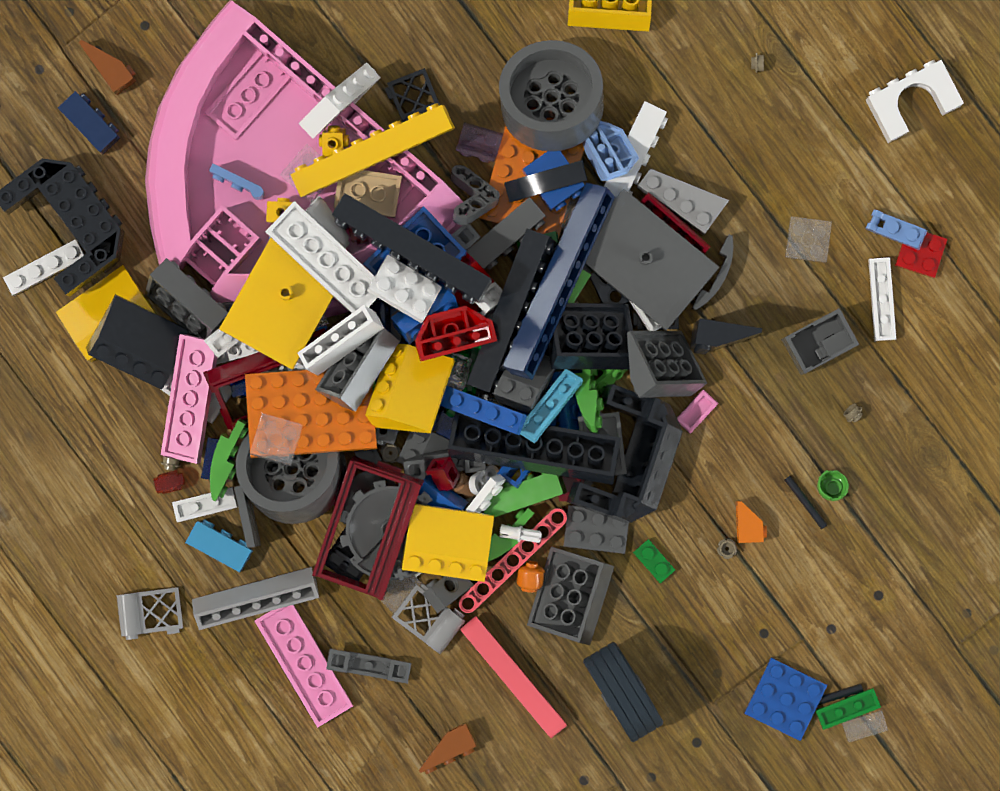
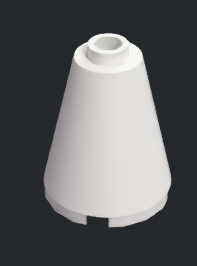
[305,196,350,249]

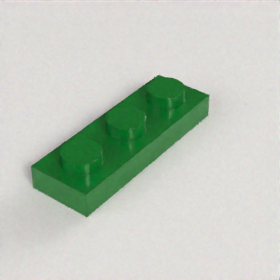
[815,688,881,730]

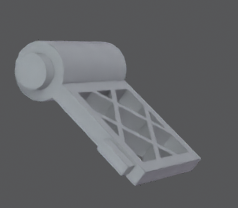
[392,583,465,654]
[116,587,183,640]

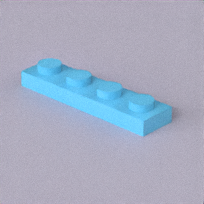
[520,369,583,443]

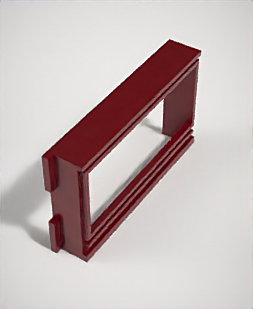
[203,328,326,435]
[312,456,424,600]

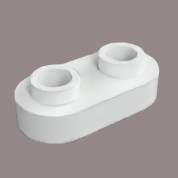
[469,465,499,495]

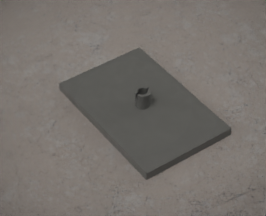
[585,189,719,331]

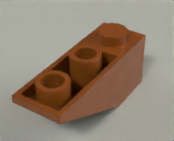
[419,723,477,774]

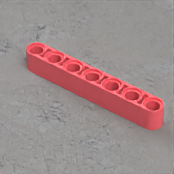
[459,508,567,613]
[460,616,567,739]

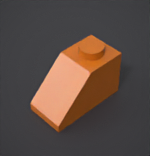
[736,501,767,543]

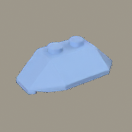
[582,121,639,181]

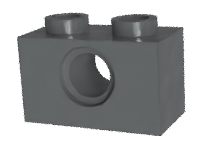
[423,576,474,613]

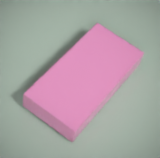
[677,390,718,434]

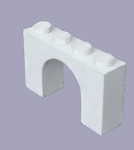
[866,60,964,143]
[299,63,381,139]

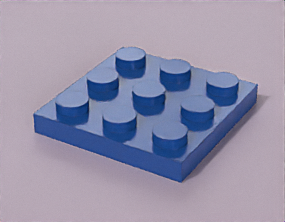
[744,658,827,741]

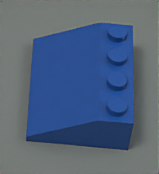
[363,206,467,277]

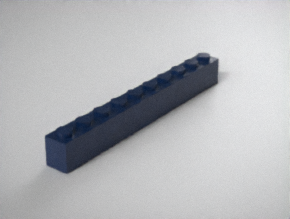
[503,183,615,380]

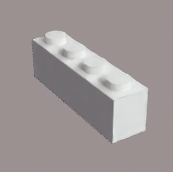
[298,305,384,376]

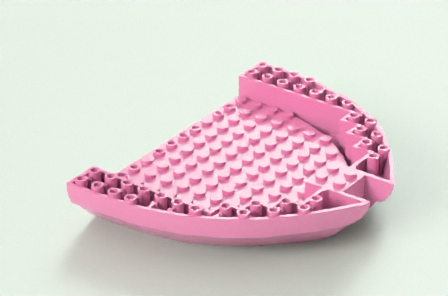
[145,0,467,319]

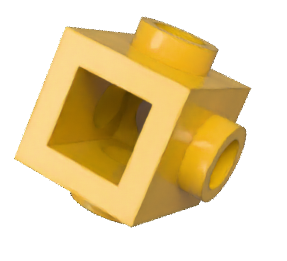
[319,125,350,157]
[266,198,293,223]

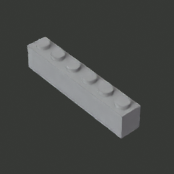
[192,567,319,630]

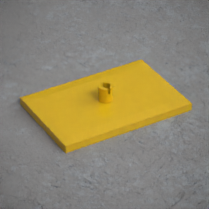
[219,238,334,370]

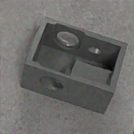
[781,308,859,375]

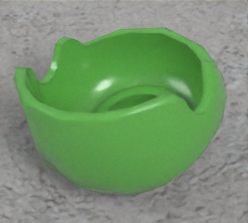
[817,470,849,501]

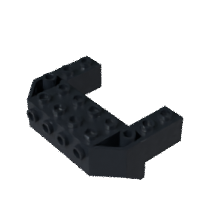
[0,158,124,297]
[567,384,683,523]

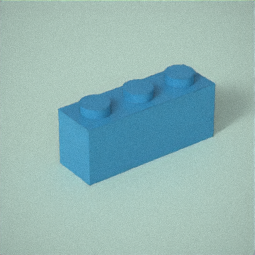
[185,519,253,572]

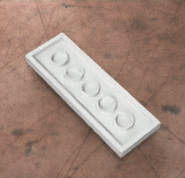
[265,201,378,313]

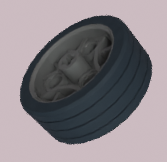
[583,642,663,742]

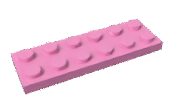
[161,334,217,464]
[255,605,353,728]

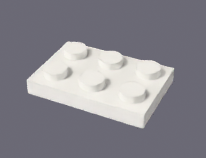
[367,255,442,323]

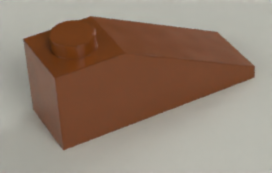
[79,40,136,95]

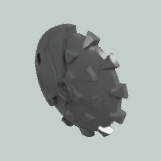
[340,479,432,581]

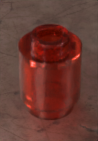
[153,470,185,494]

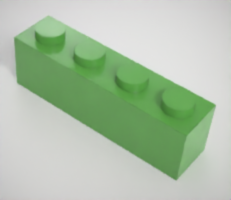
[484,473,568,517]

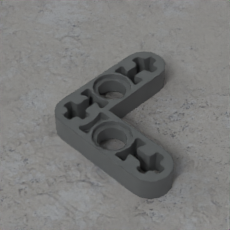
[450,165,500,225]

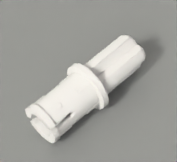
[500,524,542,543]

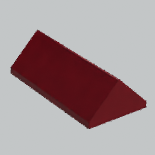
[641,192,711,254]

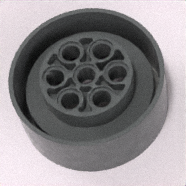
[499,40,604,151]
[236,432,347,524]

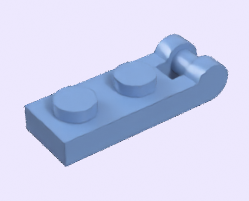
[209,164,265,200]
[865,209,927,250]

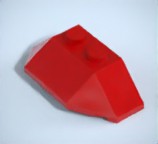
[415,306,497,362]

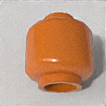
[517,561,545,593]

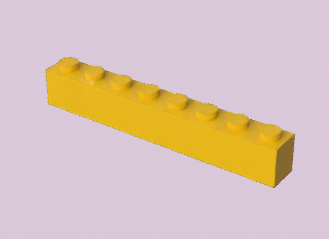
[290,103,455,197]

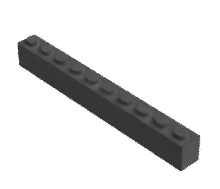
[390,197,546,344]

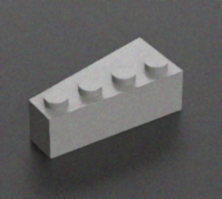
[637,169,729,236]

